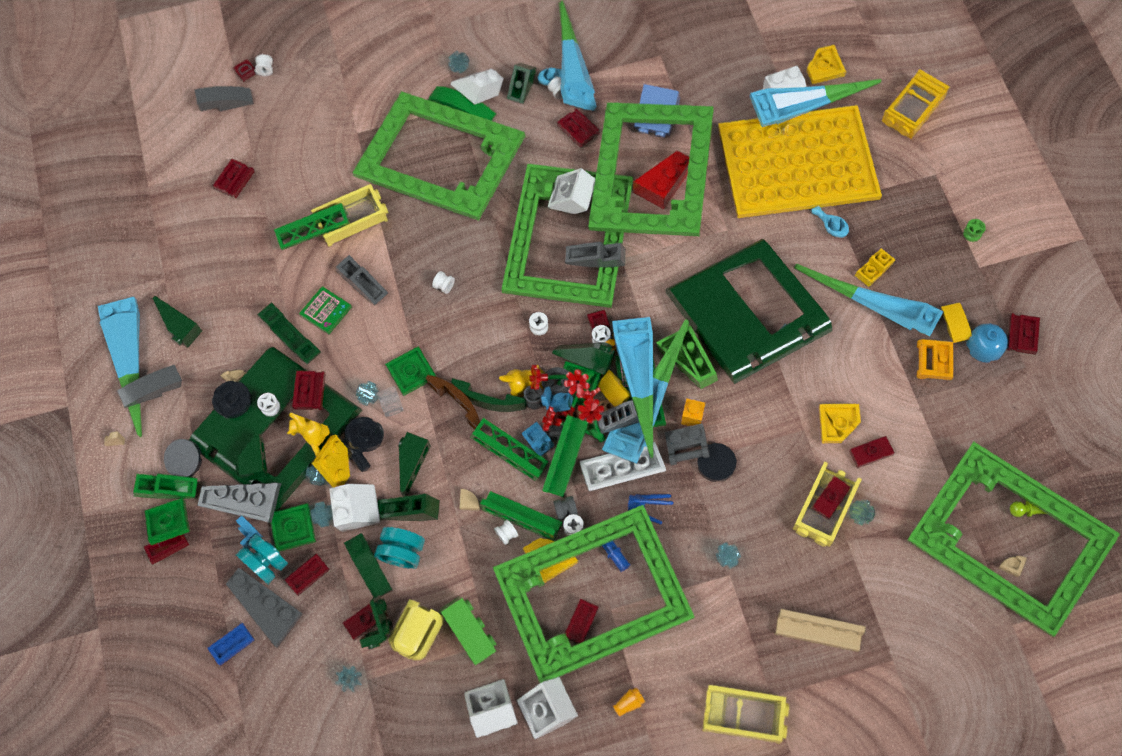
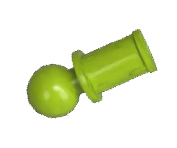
[1009,501,1047,517]

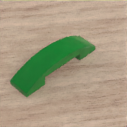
[428,86,496,121]

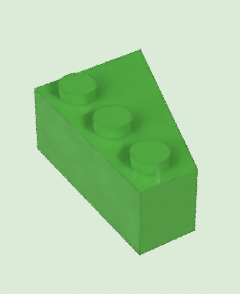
[656,325,718,389]
[439,596,496,665]

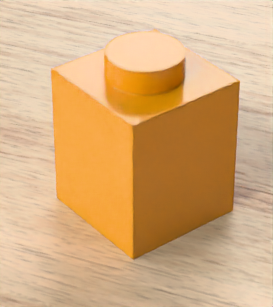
[681,398,705,426]

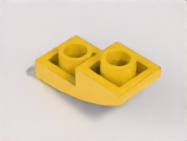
[855,248,896,287]
[941,303,972,343]
[598,370,631,407]

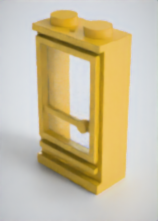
[881,69,950,139]

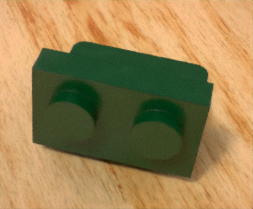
[359,595,393,650]

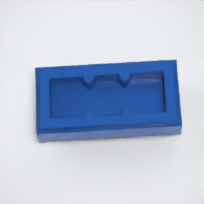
[208,623,255,666]

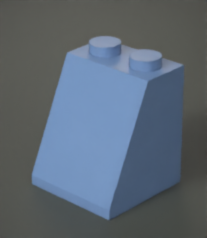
[634,84,680,138]

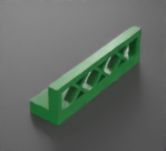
[274,203,350,250]
[542,415,589,497]
[470,418,548,481]
[480,491,562,541]

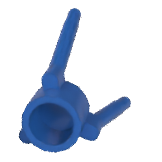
[628,494,674,525]

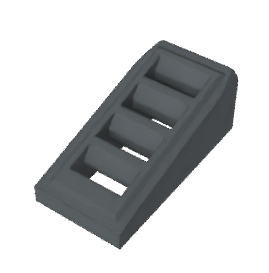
[598,400,639,434]

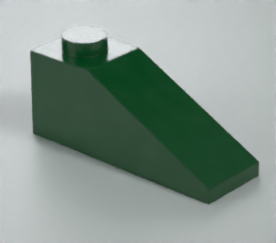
[153,296,202,348]
[552,342,616,375]
[398,432,431,497]
[378,494,440,521]
[344,533,393,598]

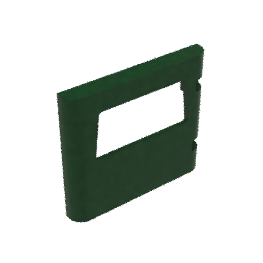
[666,239,833,384]
[189,347,362,511]

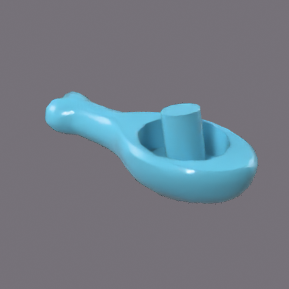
[538,68,562,86]
[811,206,849,238]

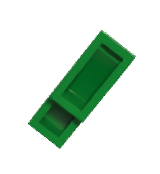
[133,474,198,499]

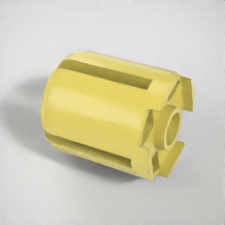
[388,600,445,660]

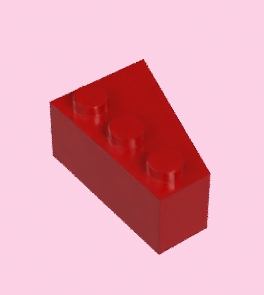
[633,150,689,209]

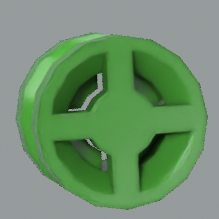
[963,219,986,242]

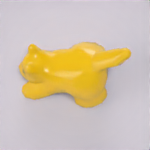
[499,365,545,398]
[287,412,330,457]

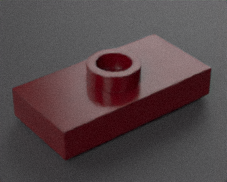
[849,436,895,469]
[811,476,851,520]
[144,534,189,565]
[285,553,330,596]
[565,598,599,644]
[342,603,388,641]

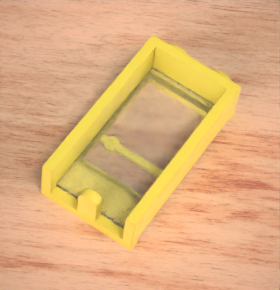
[311,184,388,247]
[793,462,862,547]
[703,685,789,744]

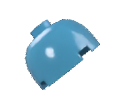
[966,323,1008,363]

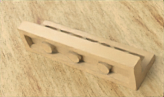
[775,609,865,652]

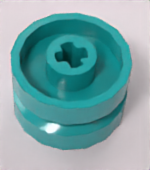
[374,527,425,569]
[236,534,288,584]

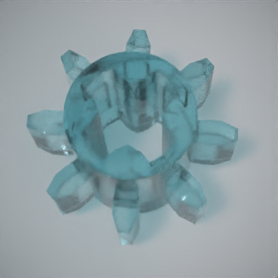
[448,51,469,74]
[356,381,380,406]
[306,465,327,486]
[849,499,875,526]
[311,502,333,528]
[715,542,741,569]
[335,666,362,692]

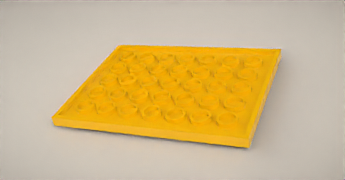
[718,105,882,218]

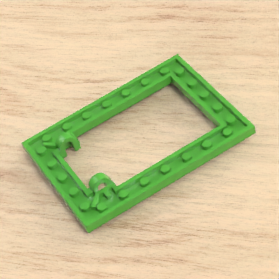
[353,91,525,221]
[588,103,714,237]
[501,163,633,308]
[907,442,1120,637]
[493,505,695,683]

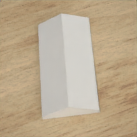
[580,442,666,491]

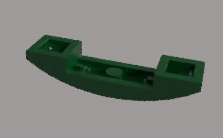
[257,302,321,365]
[451,378,526,412]

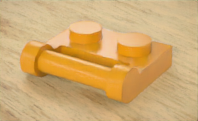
[917,339,953,380]

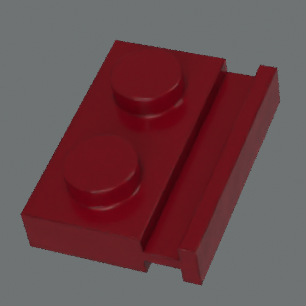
[557,108,600,148]
[213,159,255,199]
[1007,313,1040,355]
[292,371,326,410]

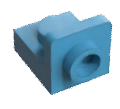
[541,387,573,412]
[521,422,554,456]
[236,515,263,549]

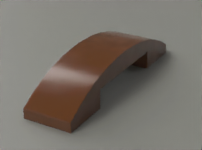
[426,375,482,431]

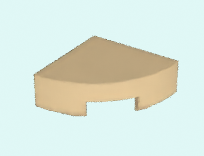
[220,370,246,382]
[104,431,125,446]
[460,489,480,511]
[999,556,1027,577]

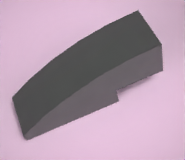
[195,86,254,112]
[565,242,626,267]
[335,255,388,306]
[117,365,182,408]

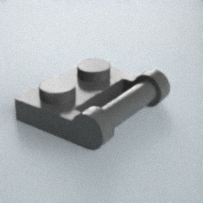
[665,424,710,466]

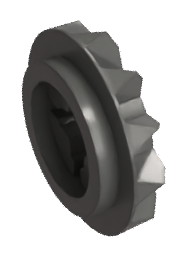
[542,367,570,395]

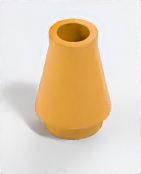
[613,687,646,717]

